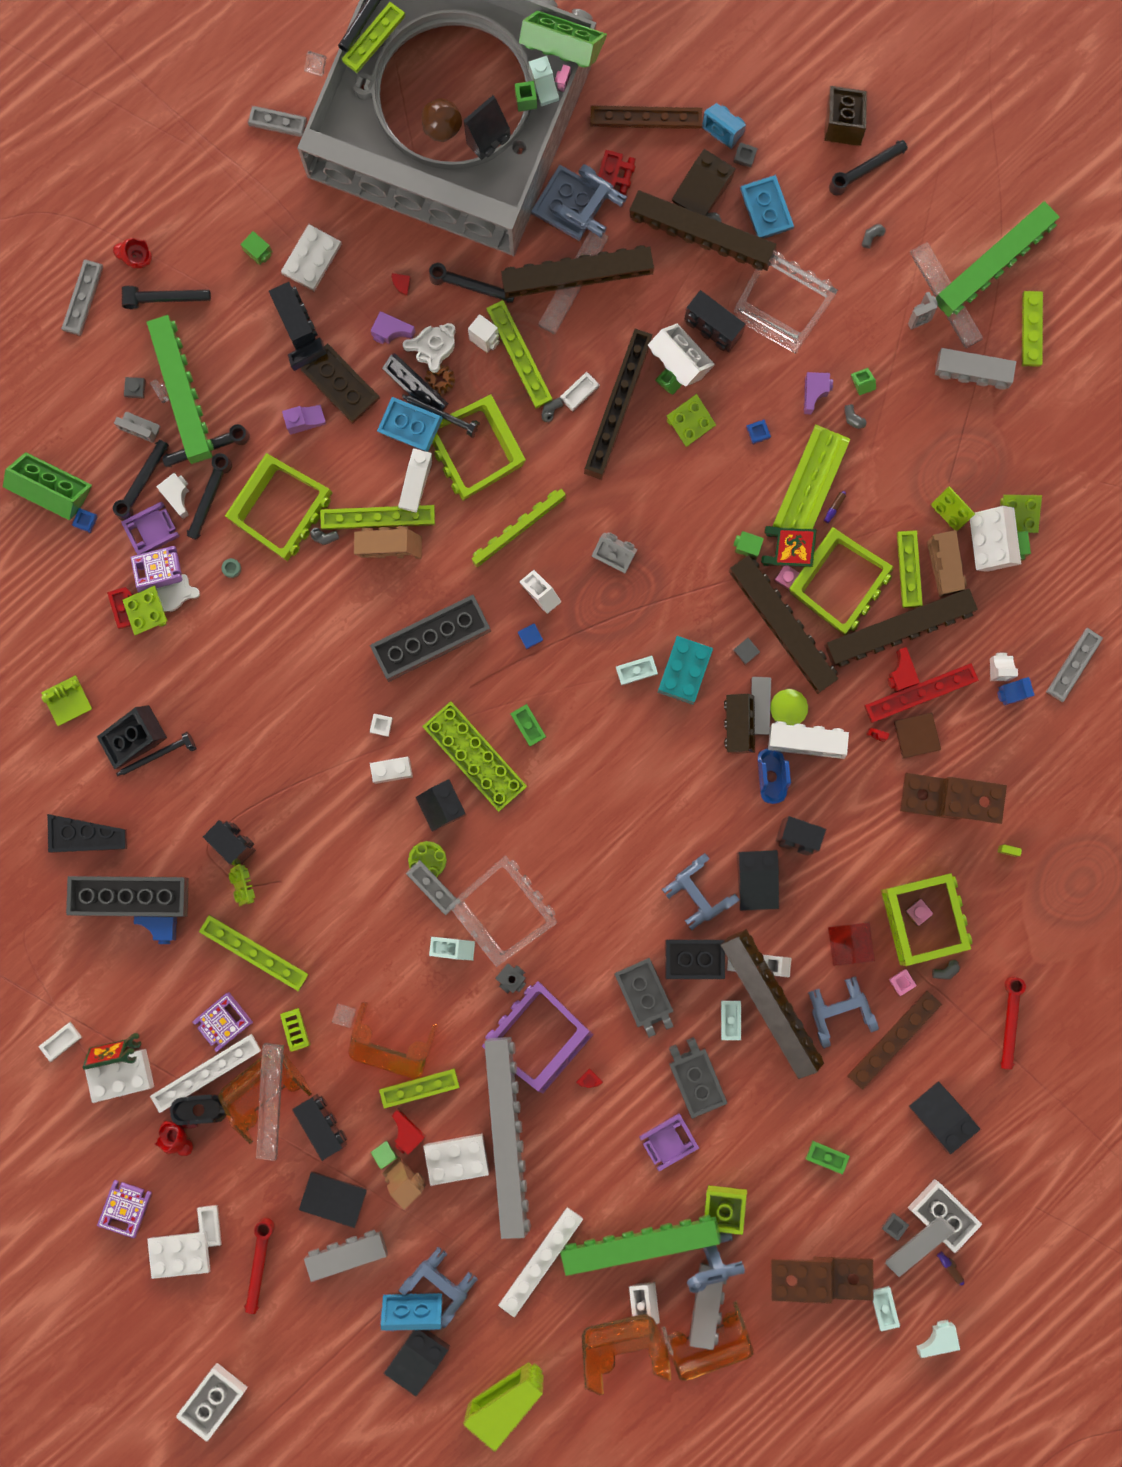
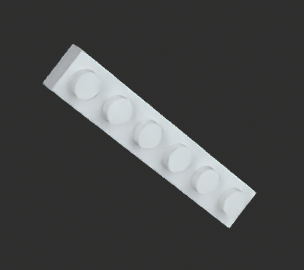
[150,1034,262,1113]
[498,1207,583,1317]

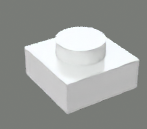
[370,714,393,737]

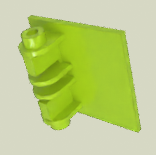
[667,394,716,447]
[931,486,975,531]
[1000,495,1042,533]
[123,586,167,635]
[41,675,92,726]
[229,864,255,907]

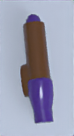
[824,491,846,524]
[937,1251,964,1285]

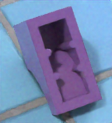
[371,311,416,344]
[804,372,833,414]
[282,405,326,435]

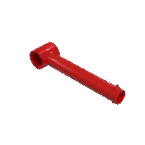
[1000,976,1026,1070]
[244,1218,275,1314]

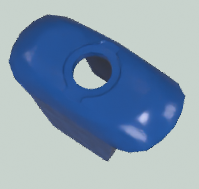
[758,749,791,804]

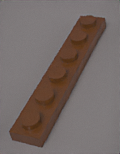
[590,105,702,129]
[847,991,942,1090]

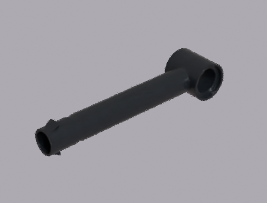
[338,0,381,52]
[829,140,908,196]
[429,263,514,303]
[122,286,211,309]
[162,424,250,467]
[113,439,169,521]
[187,453,232,540]

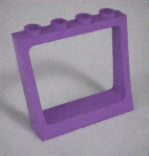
[482,982,594,1094]

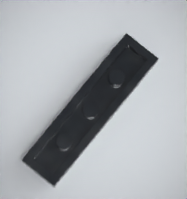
[382,353,449,412]

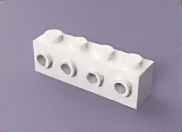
[768,721,849,759]

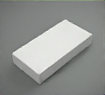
[560,372,600,412]
[38,1022,82,1062]
[197,1205,222,1247]

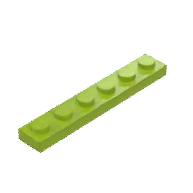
[486,300,553,409]
[472,489,566,568]
[320,505,435,530]
[199,915,309,991]

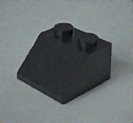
[416,779,466,832]

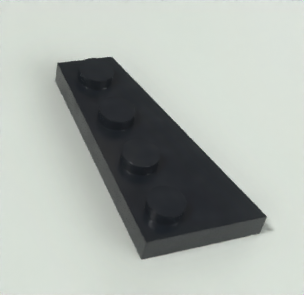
[47,814,127,853]

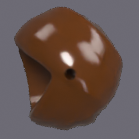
[421,98,462,142]

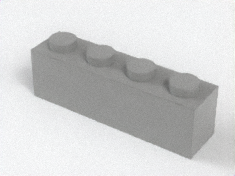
[935,348,1016,389]
[304,1230,388,1282]
[688,1263,727,1350]

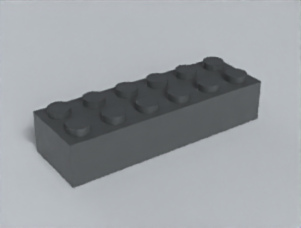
[370,595,491,682]
[66,876,189,917]

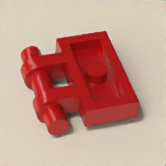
[598,149,636,195]

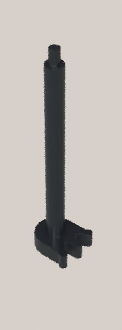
[402,394,480,438]
[116,731,197,776]

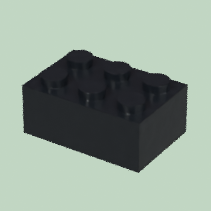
[269,282,318,350]
[684,290,746,352]
[776,816,826,856]
[203,820,256,866]
[665,940,725,979]
[292,1094,347,1161]

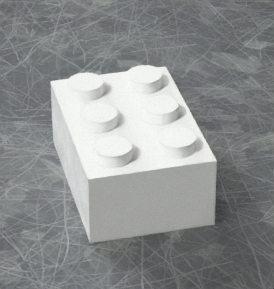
[648,323,715,387]
[970,506,1021,572]
[85,1049,155,1103]
[424,1133,490,1186]
[908,1179,982,1253]
[176,1363,248,1442]

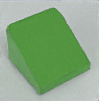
[851,368,876,395]
[655,369,682,395]
[371,1141,398,1169]

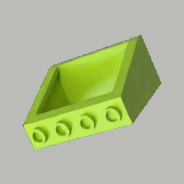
[881,873,972,966]
[463,1362,544,1452]

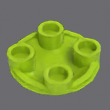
[770,689,808,726]
[408,841,447,878]

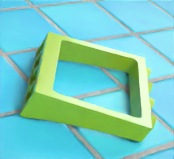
[431,394,526,501]
[225,453,333,562]
[789,527,893,636]

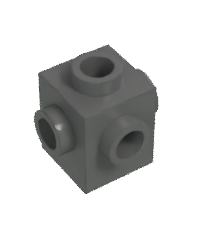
[495,963,526,993]

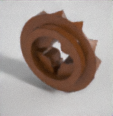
[425,364,455,394]

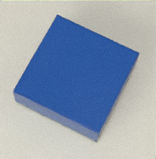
[746,419,771,444]
[72,508,98,533]
[518,623,543,649]

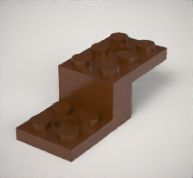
[900,773,1007,824]
[771,1257,874,1303]

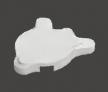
[403,323,456,373]
[156,574,200,612]

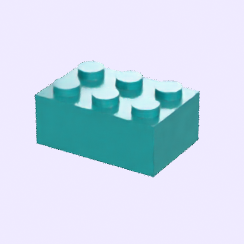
[657,636,713,705]

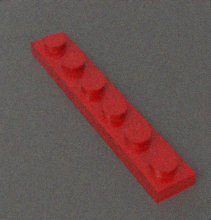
[864,663,979,723]

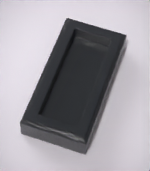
[288,338,327,371]

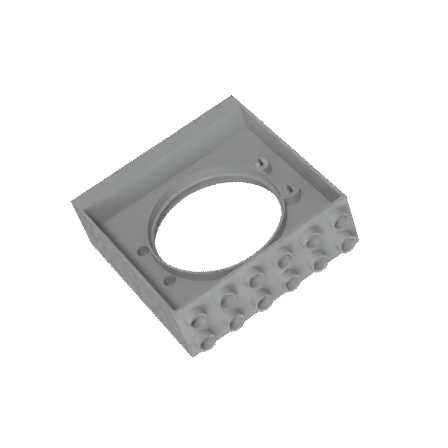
[297,0,597,256]

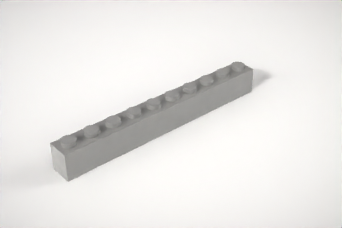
[484,1037,530,1239]

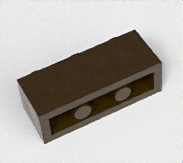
[724,694,755,754]

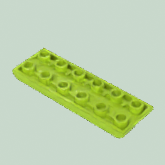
[772,424,850,529]
[422,701,527,812]

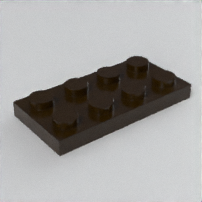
[301,343,380,424]

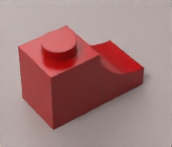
[888,647,920,693]
[391,1108,426,1155]

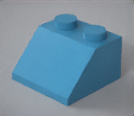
[702,103,746,149]

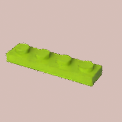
[342,2,405,73]
[1022,291,1043,367]
[897,531,923,608]
[379,1068,460,1109]

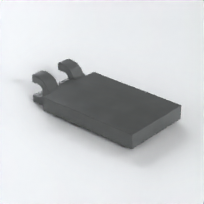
[614,958,674,1038]
[669,1037,728,1118]

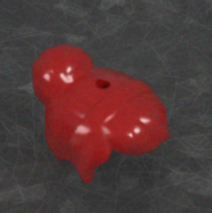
[113,238,152,269]
[155,1121,193,1156]

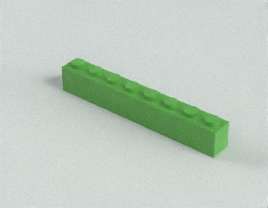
[936,201,1060,317]
[147,315,214,464]
[560,1215,721,1276]

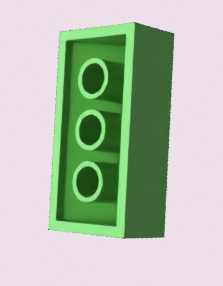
[519,10,607,68]
[3,452,92,520]

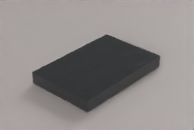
[299,1171,367,1228]

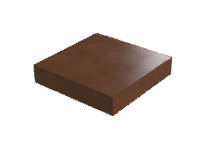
[894,713,941,759]

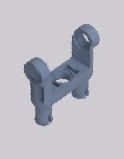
[552,164,627,238]
[662,853,740,930]
[808,976,879,1049]
[687,1232,745,1293]
[398,1247,478,1328]

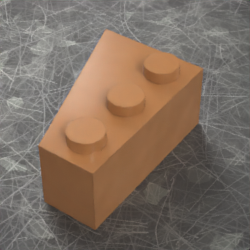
[354,526,422,559]
[927,530,967,597]
[382,1157,426,1209]

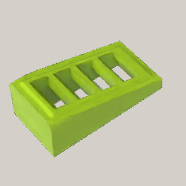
[280,1008,310,1052]

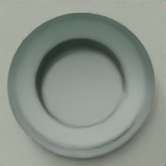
[221,558,241,578]

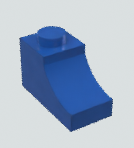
[997,677,1035,706]
[134,916,177,944]

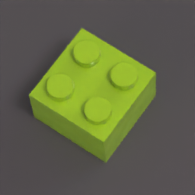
[705,1185,747,1235]

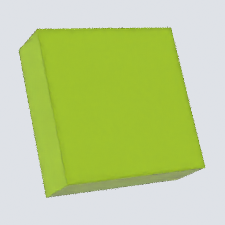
[998,844,1022,857]

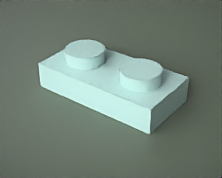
[616,656,658,686]
[721,1001,741,1040]
[873,1286,900,1331]

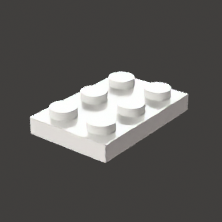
[281,224,342,291]
[147,1232,211,1279]

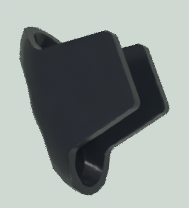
[170,1095,227,1125]

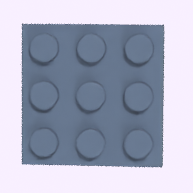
[531,165,598,241]

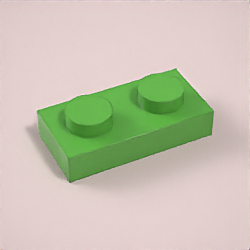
[511,704,546,747]
[805,1140,850,1174]

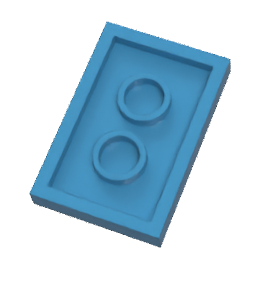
[740,175,794,239]
[377,397,443,452]
[381,1293,443,1331]

